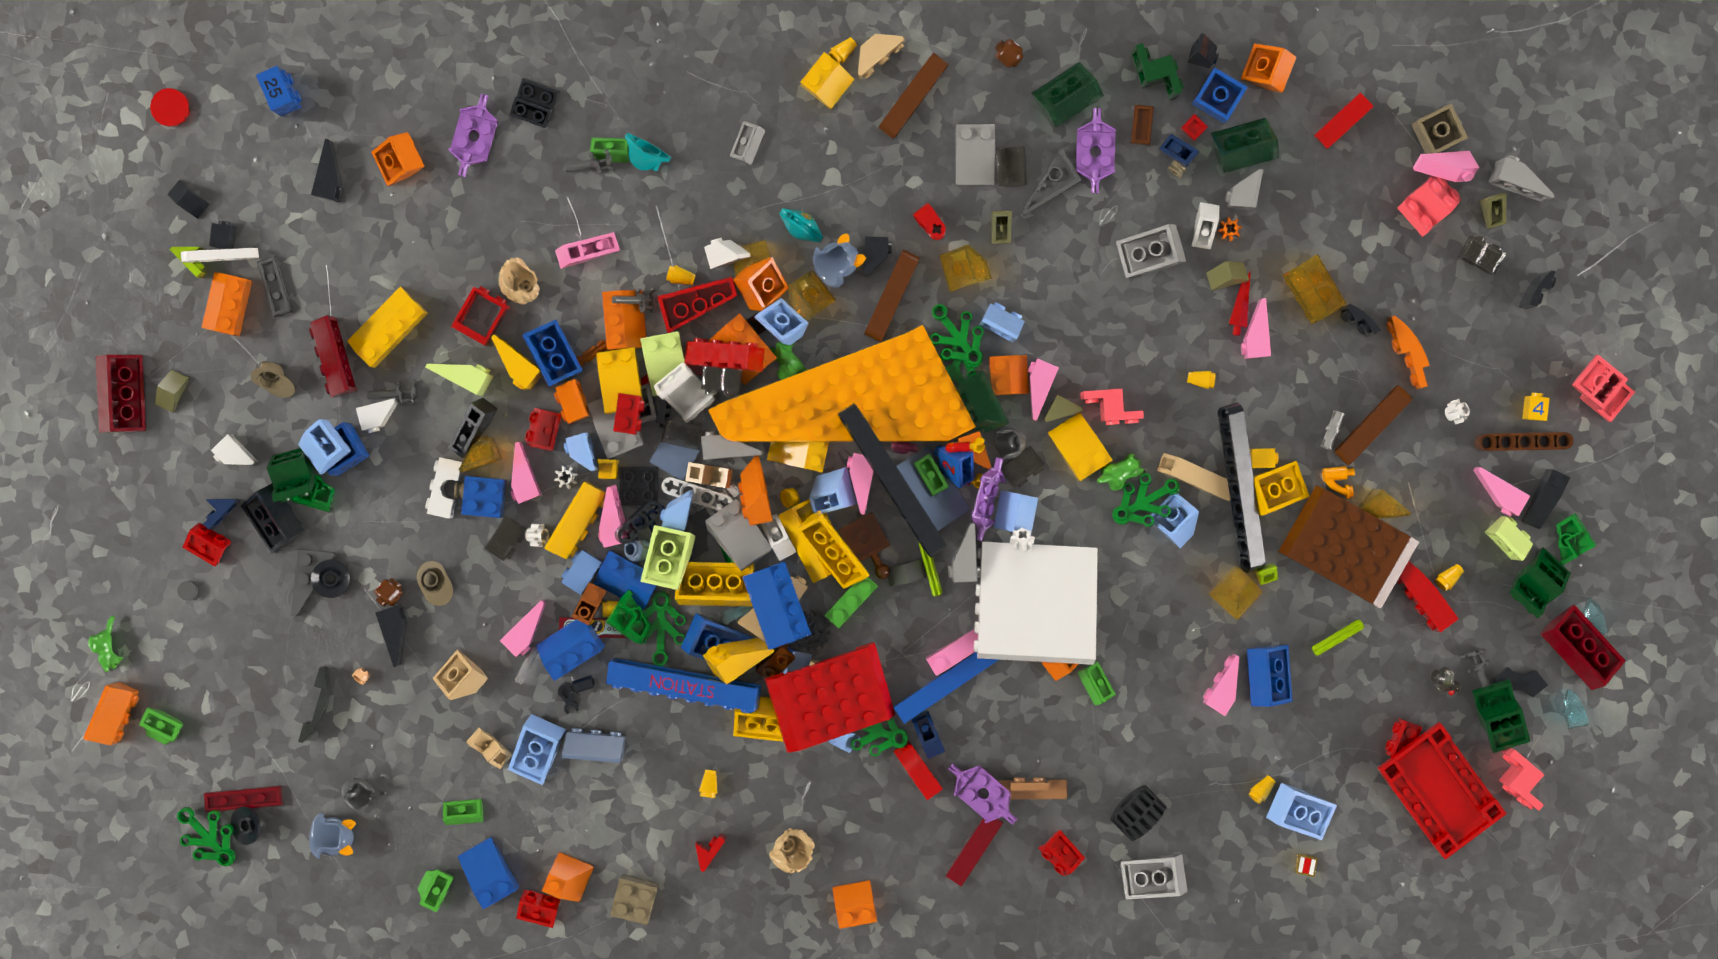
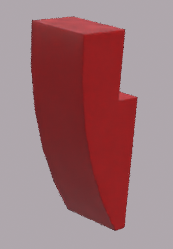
[1314,92,1374,149]
[893,740,943,800]

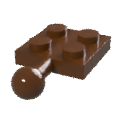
[839,512,890,579]

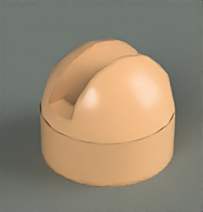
[352,668,369,685]

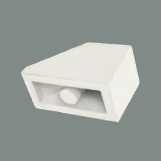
[1192,202,1219,249]
[704,238,751,269]
[356,399,398,434]
[211,434,259,465]
[761,514,796,561]

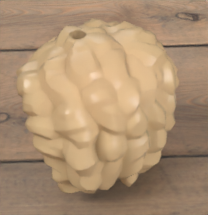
[499,257,540,305]
[769,828,815,873]

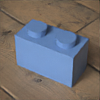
[561,550,603,595]

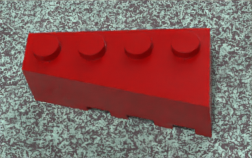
[657,276,738,333]
[684,338,765,372]

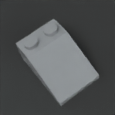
[955,124,995,185]
[1488,156,1554,203]
[1116,224,1186,278]
[587,398,645,459]
[701,431,763,460]
[705,499,772,571]
[948,522,977,582]
[1120,854,1187,900]

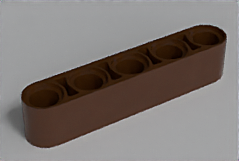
[878,52,949,140]
[864,249,920,342]
[1334,385,1413,466]
[1474,432,1574,451]

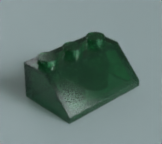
[1032,62,1104,127]
[1211,118,1279,173]
[956,371,1009,433]

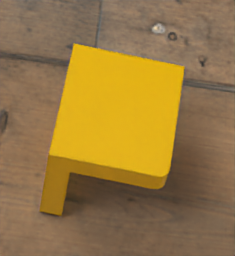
[597,459,619,479]

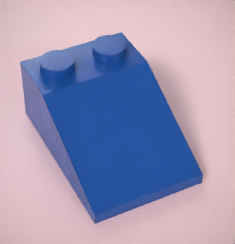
[681,613,753,660]
[458,837,520,909]

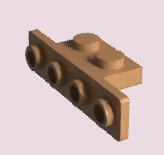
[997,777,1067,800]

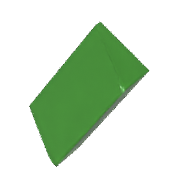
[590,138,629,163]
[913,454,949,496]
[1077,661,1116,705]
[443,799,483,825]

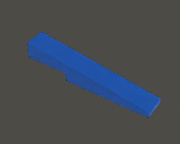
[894,652,999,724]

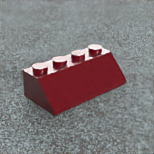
[309,315,357,397]
[96,355,146,433]
[1540,605,1626,690]

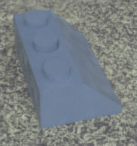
[562,727,626,763]

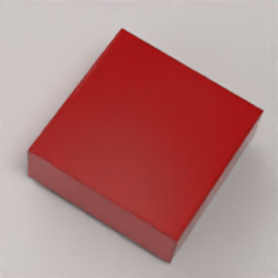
[1181,114,1208,141]

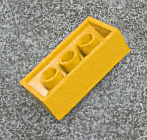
[347,286,428,368]
[544,482,606,560]
[778,499,832,583]
[797,511,869,589]
[675,562,755,607]
[733,697,783,742]

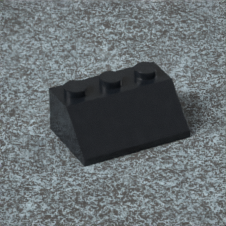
[241,483,305,554]

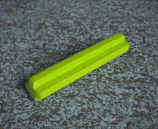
[919,543,943,596]
[1312,620,1364,656]

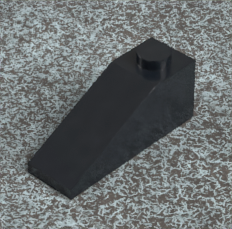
[1187,33,1219,69]
[311,139,344,203]
[448,398,498,459]
[1522,469,1571,529]
[376,604,408,667]

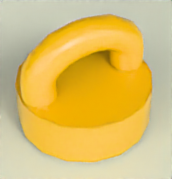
[780,487,800,508]

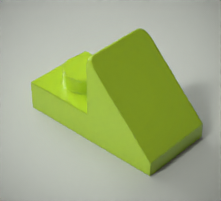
[169,247,207,279]

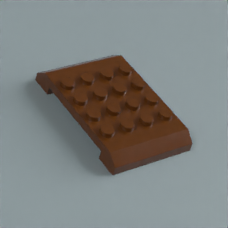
[1278,485,1419,609]

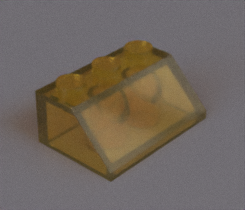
[1283,254,1347,324]

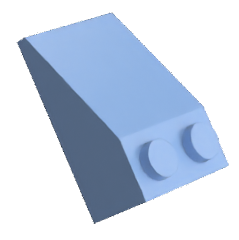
[979,302,1025,343]
[508,714,566,785]
[1266,782,1337,840]

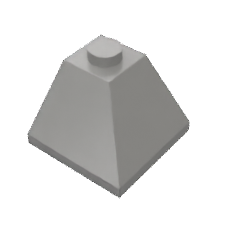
[1225,169,1263,212]

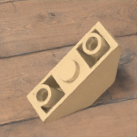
[858,34,905,80]

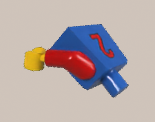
[934,437,985,488]

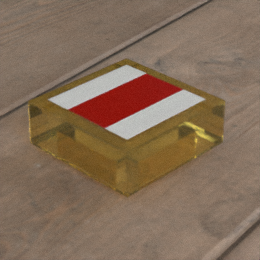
[1294,854,1318,877]

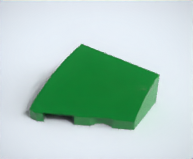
[292,475,335,512]
[1556,512,1596,565]
[606,590,651,643]

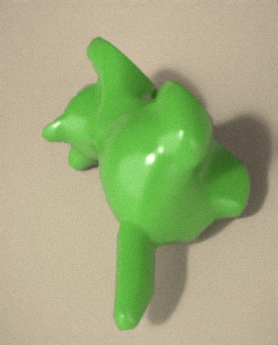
[769,342,808,380]
[1097,453,1144,491]
[88,616,123,672]

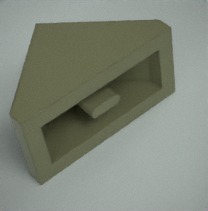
[1479,192,1506,229]
[991,211,1012,244]
[1206,261,1249,291]
[155,370,189,413]
[1043,395,1082,423]

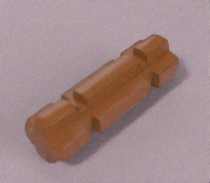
[576,340,607,367]

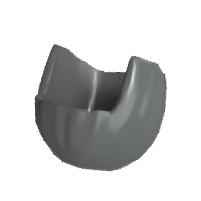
[995,428,1026,459]
[341,778,375,811]

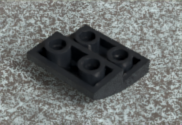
[509,78,560,128]
[1519,271,1556,309]
[1339,304,1381,337]

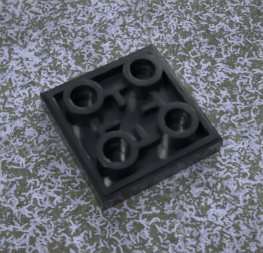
[620,467,659,505]

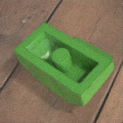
[139,707,183,745]
[417,869,455,912]

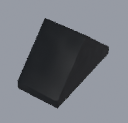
[167,180,210,219]

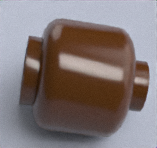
[995,39,1024,68]
[374,578,403,607]

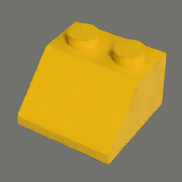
[800,52,855,110]

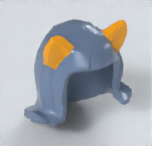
[812,234,866,288]
[309,812,356,859]

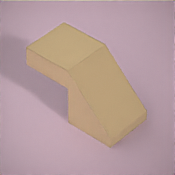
[685,462,733,488]
[466,728,513,769]

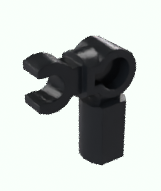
[558,675,595,714]

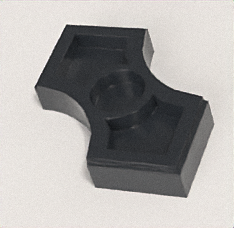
[689,507,711,560]
[1493,667,1548,697]

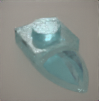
[1584,598,1608,634]
[722,606,753,625]
[1563,689,1589,729]

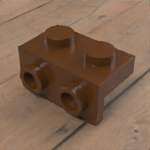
[756,643,795,678]

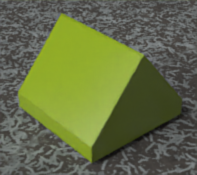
[1255,563,1278,585]

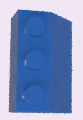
[522,320,583,387]
[593,550,657,610]
[536,619,605,681]
[1247,645,1293,707]

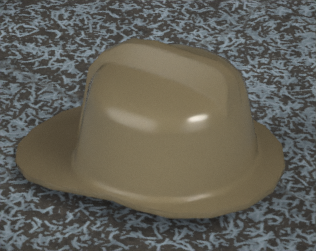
[251,361,295,398]
[416,561,453,606]

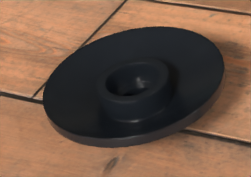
[311,560,350,598]
[231,806,260,845]

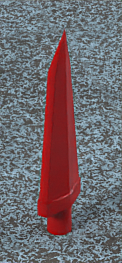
[1229,271,1251,336]

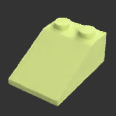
[640,331,685,396]
[426,364,493,396]
[640,525,696,590]

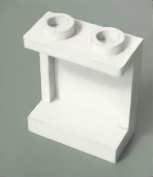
[654,362,715,423]

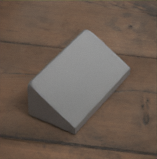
[730,121,765,165]

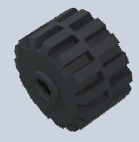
[1110,785,1167,841]

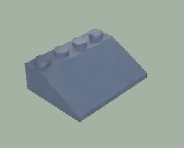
[896,445,970,531]

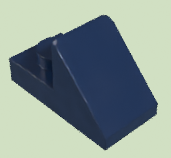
[1159,134,1199,167]
[203,499,240,529]

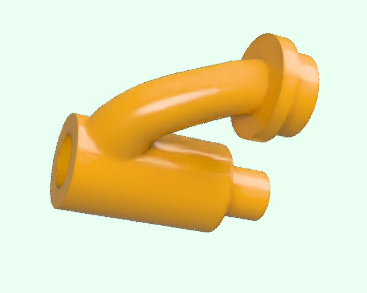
[1322,466,1355,499]

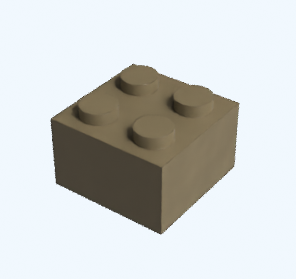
[1411,104,1468,154]
[610,874,659,925]

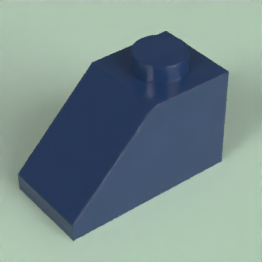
[911,711,946,759]

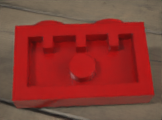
[613,393,645,435]
[525,408,561,451]
[182,523,231,567]
[1385,718,1422,757]
[1038,830,1085,876]
[516,890,561,928]

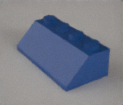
[742,561,811,650]

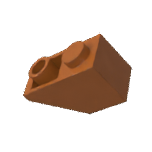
[572,582,608,625]

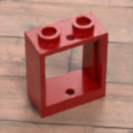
[451,286,510,347]

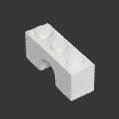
[425,457,465,519]

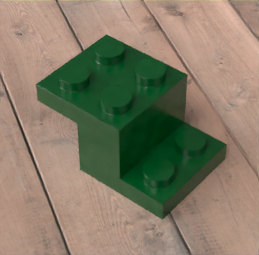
[1131,43,1184,100]
[266,448,317,502]
[1509,547,1571,619]
[1472,679,1531,753]

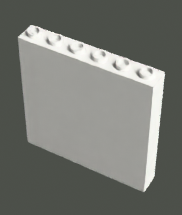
[974,542,1098,665]

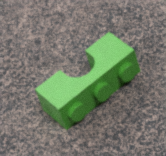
[825,577,878,629]

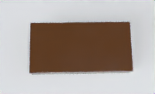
[1130,105,1154,146]

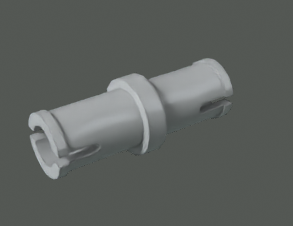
[1320,410,1345,451]

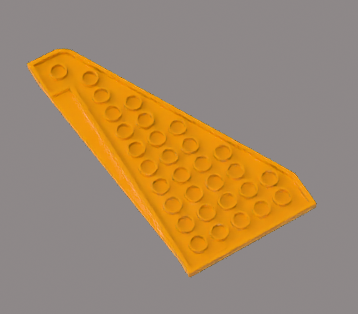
[708,325,976,442]

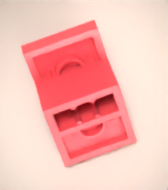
[1397,175,1462,237]
[1572,355,1635,422]
[1080,389,1144,425]
[1499,748,1544,811]

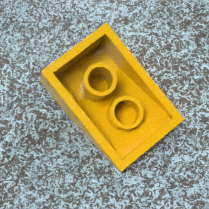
[491,335,543,390]
[597,347,643,414]
[1048,412,1113,481]
[767,442,830,472]
[1253,461,1310,516]
[703,638,774,684]

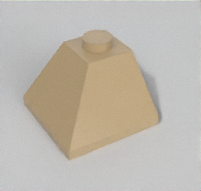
[432,650,488,700]

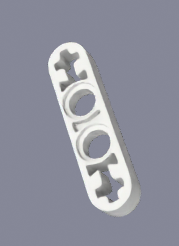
[181,248,259,263]
[661,477,733,511]

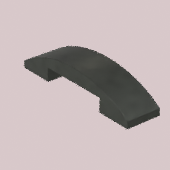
[298,666,331,743]

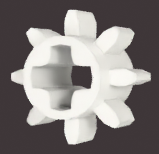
[1445,399,1470,424]
[554,466,578,489]
[525,524,549,547]
[1010,527,1035,553]

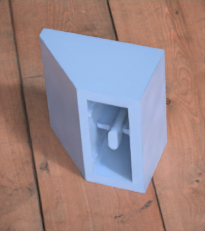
[298,419,351,475]
[809,467,857,514]

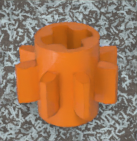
[1217,217,1242,242]

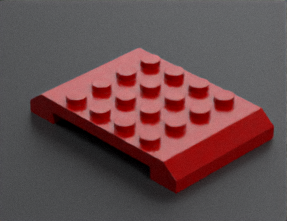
[765,642,896,753]
[1377,722,1507,860]

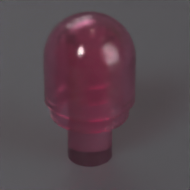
[890,442,918,454]

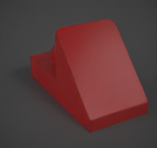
[695,834,726,872]

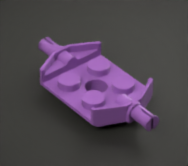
[448,93,498,177]
[1076,108,1116,194]
[971,457,1006,541]
[948,763,1017,825]

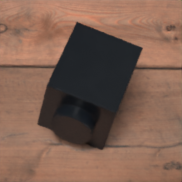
[209,220,236,249]

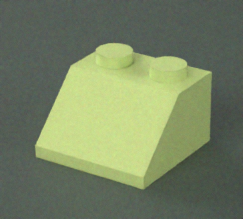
[1485,516,1533,561]

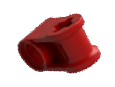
[912,203,946,240]

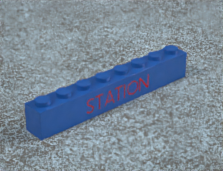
[606,658,762,713]

